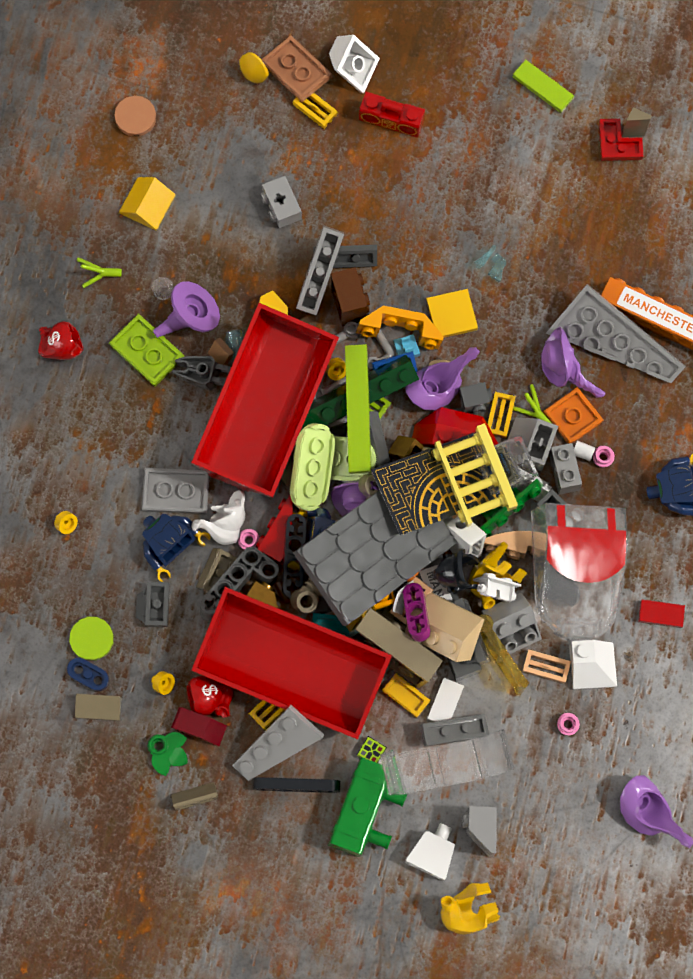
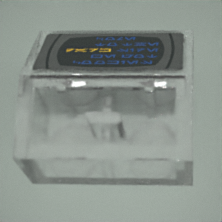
[474,436,538,496]

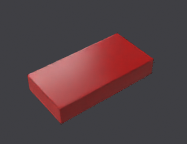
[638,599,685,628]

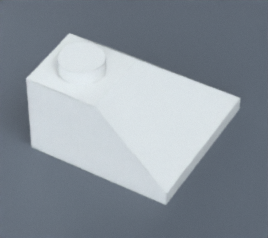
[329,35,380,93]
[569,640,617,690]

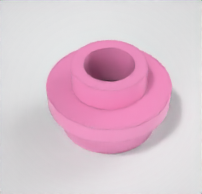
[593,446,614,467]
[238,529,259,550]
[557,713,579,736]

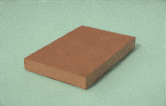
[261,36,332,102]

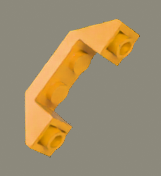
[356,305,443,350]

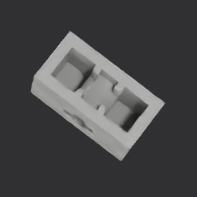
[260,176,302,228]
[549,443,582,495]

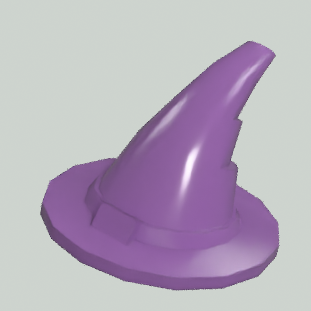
[153,281,220,338]

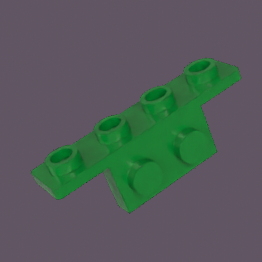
[480,479,544,538]

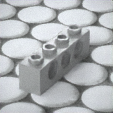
[296,225,344,315]

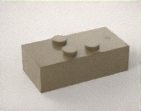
[347,608,443,689]

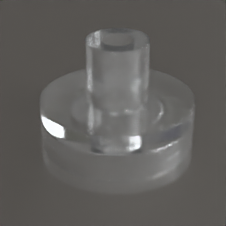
[152,277,173,300]

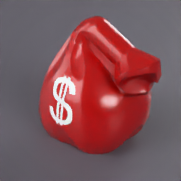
[38,321,84,360]
[187,676,233,718]

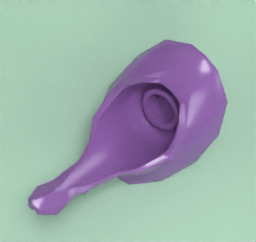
[541,327,605,398]
[406,347,480,410]
[331,480,379,517]
[620,775,693,848]

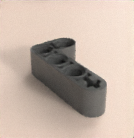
[200,547,279,621]

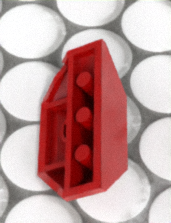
[412,407,499,448]

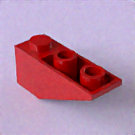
[256,495,293,567]

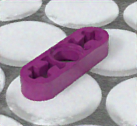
[403,583,431,642]

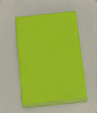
[109,314,185,387]

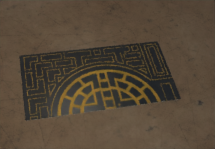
[371,432,501,535]

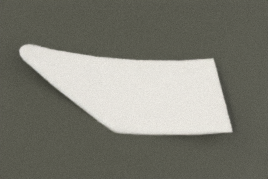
[392,580,414,615]

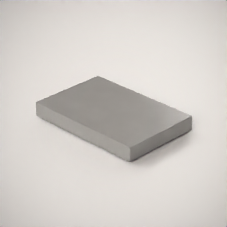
[142,468,210,514]

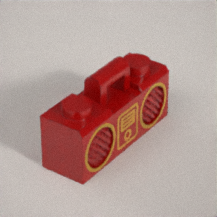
[359,92,425,138]

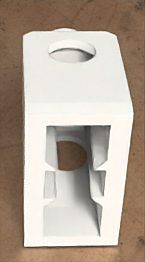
[443,517,486,567]
[405,823,455,882]

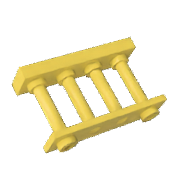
[432,423,518,527]

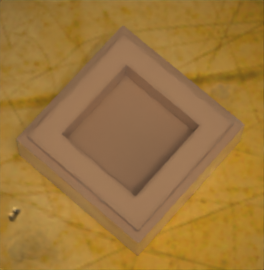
[208,338,234,366]

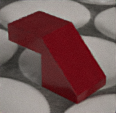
[171,707,227,746]

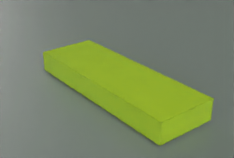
[513,60,574,113]

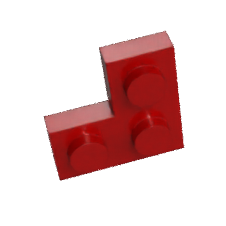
[599,119,644,161]

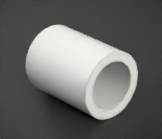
[574,441,595,461]

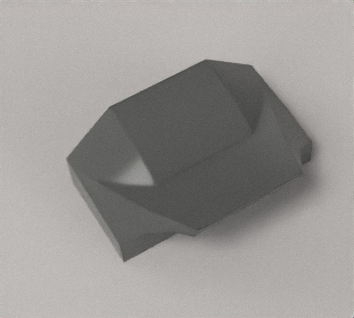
[136,582,170,627]

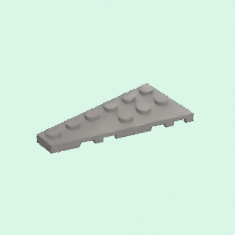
[546,284,685,383]

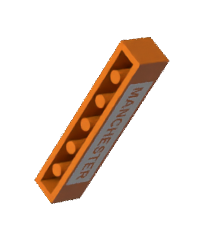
[601,277,693,350]

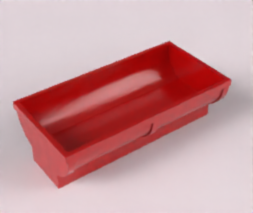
[191,303,339,498]
[191,587,392,740]

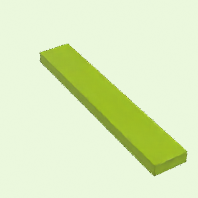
[345,344,372,474]

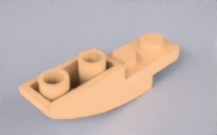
[483,531,548,560]

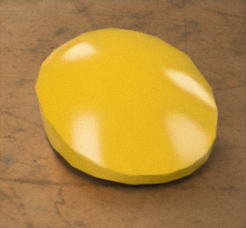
[239,52,269,84]

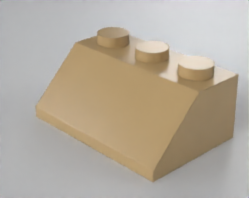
[405,593,484,662]

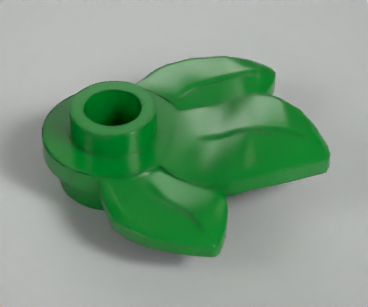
[147,732,188,776]

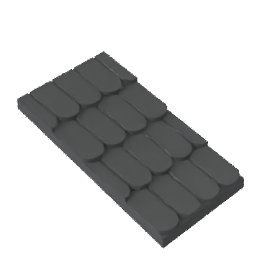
[293,490,458,627]

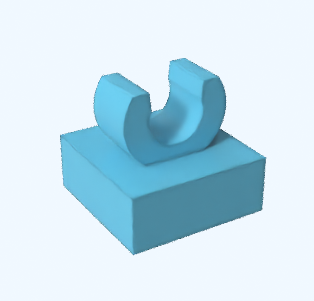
[393,334,420,357]

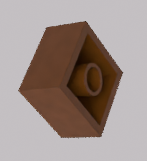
[331,267,370,327]

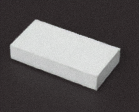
[427,678,464,722]

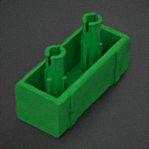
[328,757,407,857]

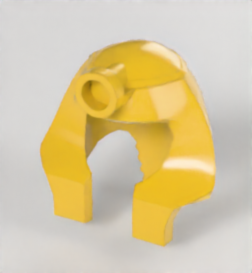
[468,542,527,609]
[441,883,500,935]

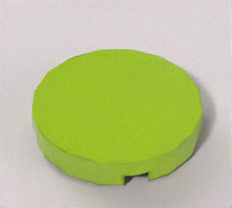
[69,617,114,661]

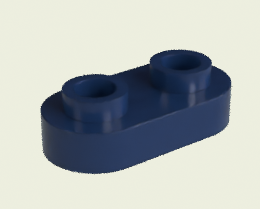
[67,658,109,692]

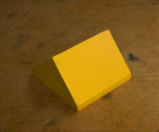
[119,177,175,231]

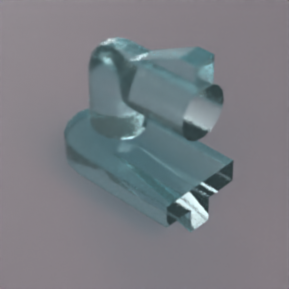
[474,244,507,282]

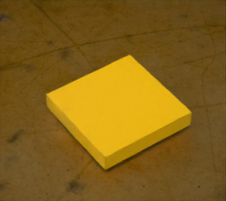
[426,289,478,338]

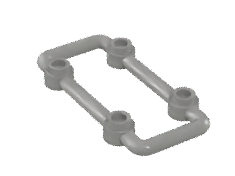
[313,322,394,400]

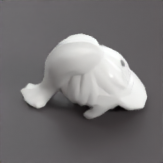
[191,490,245,545]

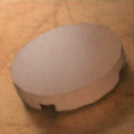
[114,96,156,136]

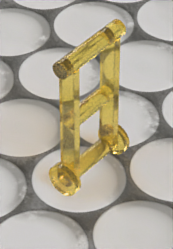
[479,614,529,695]

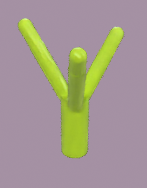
[76,257,122,288]
[513,384,551,423]

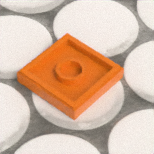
[543,387,604,444]

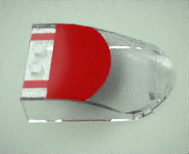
[531,503,627,642]

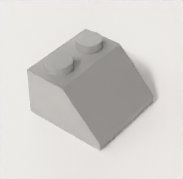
[462,806,497,857]

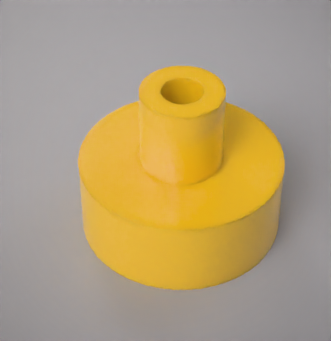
[325,358,346,380]
[54,511,78,534]
[151,671,175,695]

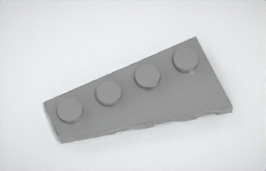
[232,705,324,781]

